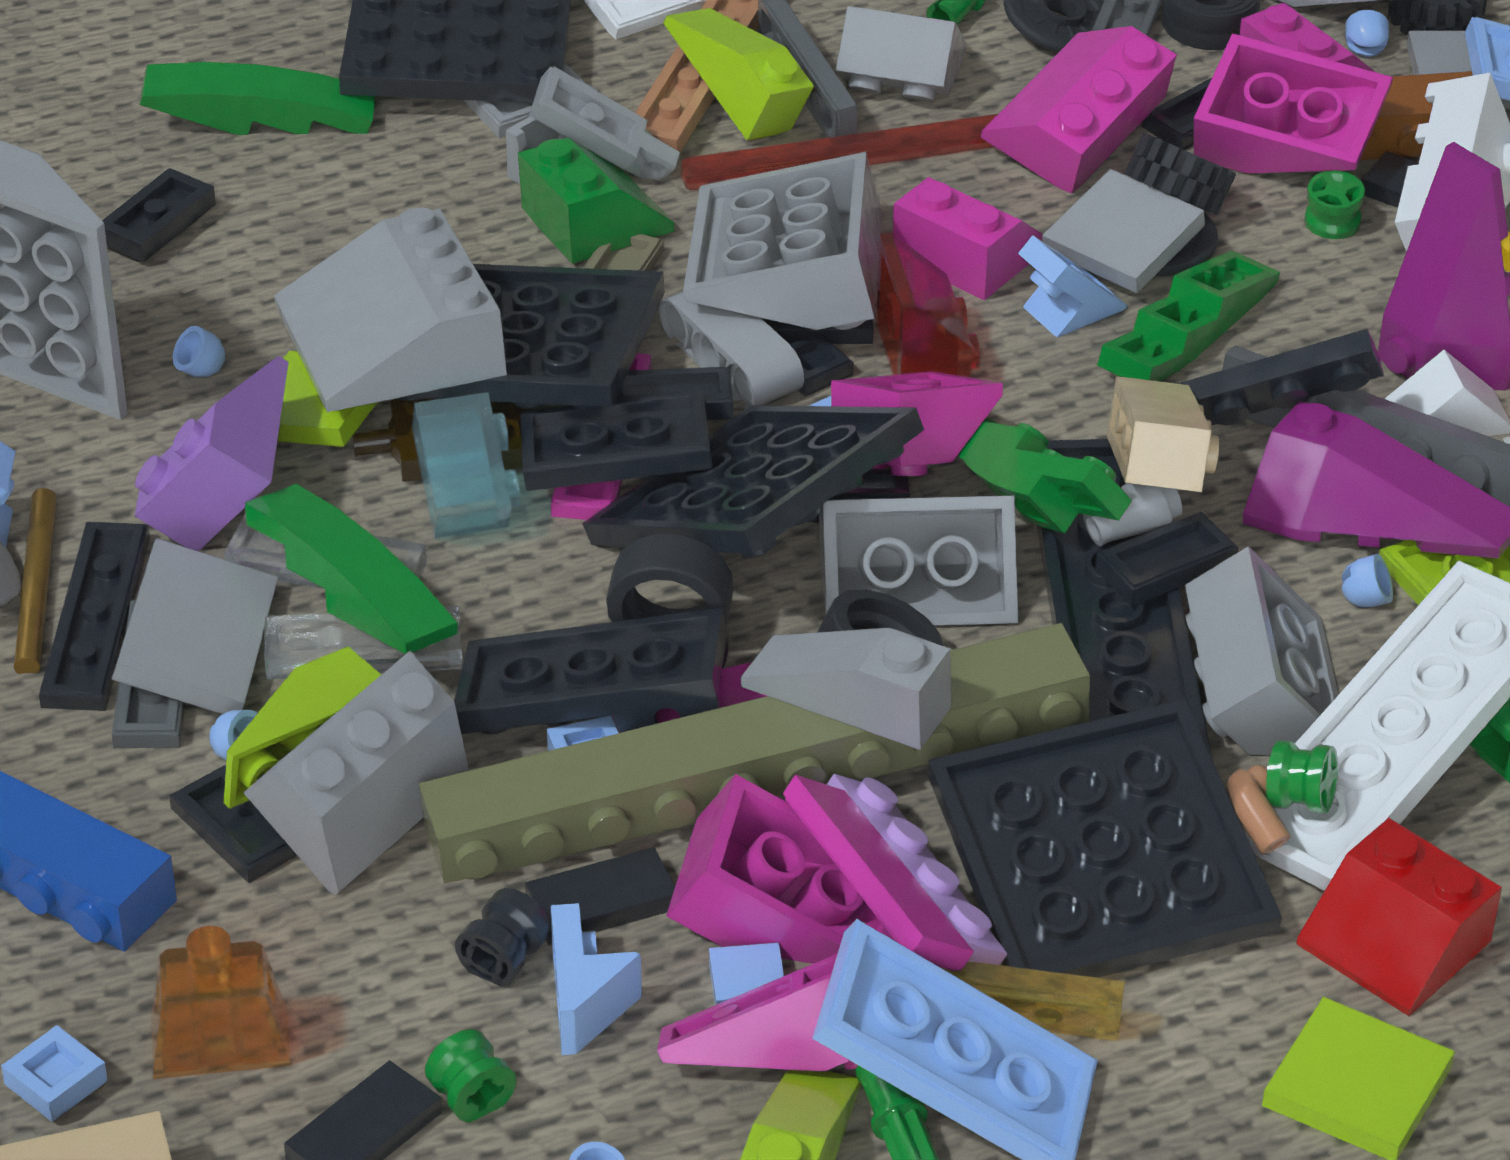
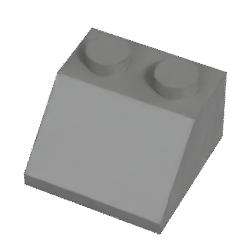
[836,6,967,102]

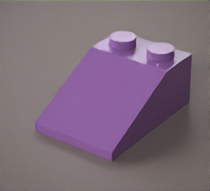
[135,356,288,551]

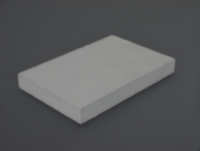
[112,538,278,714]

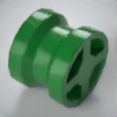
[1304,170,1365,239]
[1266,740,1338,814]
[425,1029,516,1123]

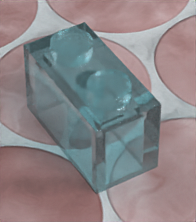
[412,392,520,539]

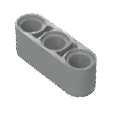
[658,291,804,410]

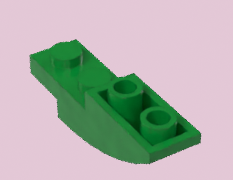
[958,418,1132,533]

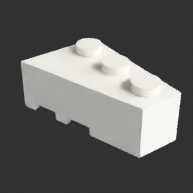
[1395,73,1510,252]

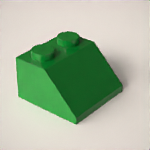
[518,137,675,264]

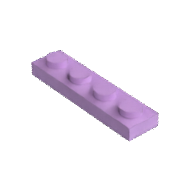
[827,774,1007,975]

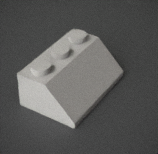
[819,495,1018,626]
[1185,546,1339,755]
[244,651,469,895]

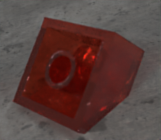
[876,233,980,378]

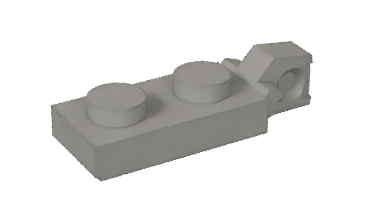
[529,66,680,180]

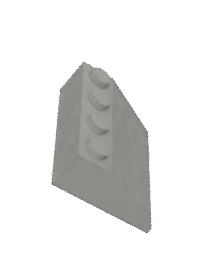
[0,140,128,420]
[683,152,882,330]
[274,208,507,412]

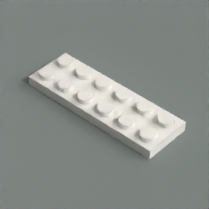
[1239,561,1510,891]

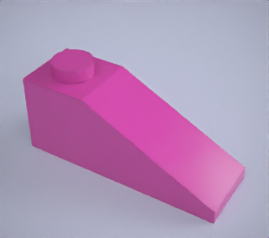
[657,954,858,1071]

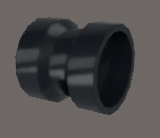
[455,888,551,987]

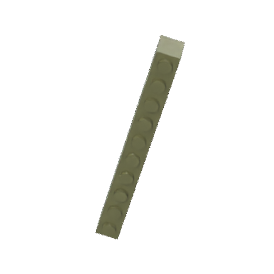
[418,623,1090,884]

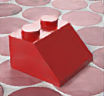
[1296,817,1502,1016]

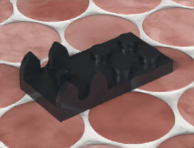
[454,608,729,734]

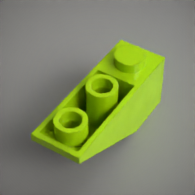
[224,646,381,809]

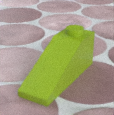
[663,8,814,141]
[740,1069,861,1160]

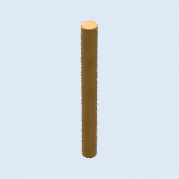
[14,488,57,674]

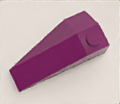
[1378,142,1510,391]
[1243,401,1510,558]

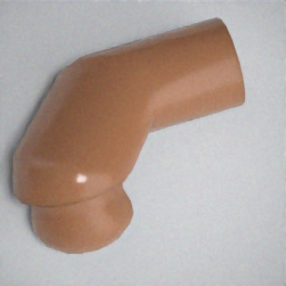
[1227,765,1291,855]

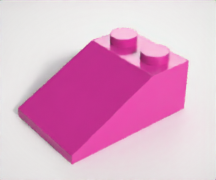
[1194,33,1393,173]
[666,774,894,964]

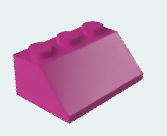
[981,26,1177,194]

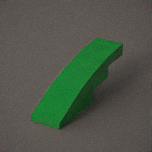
[139,62,375,135]
[1097,250,1281,382]
[245,483,458,654]

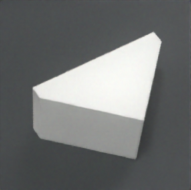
[1385,350,1510,436]

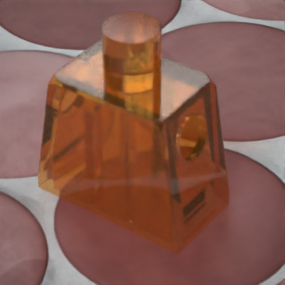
[151,926,291,1079]

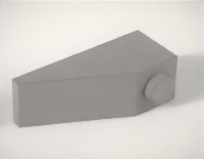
[741,628,951,750]

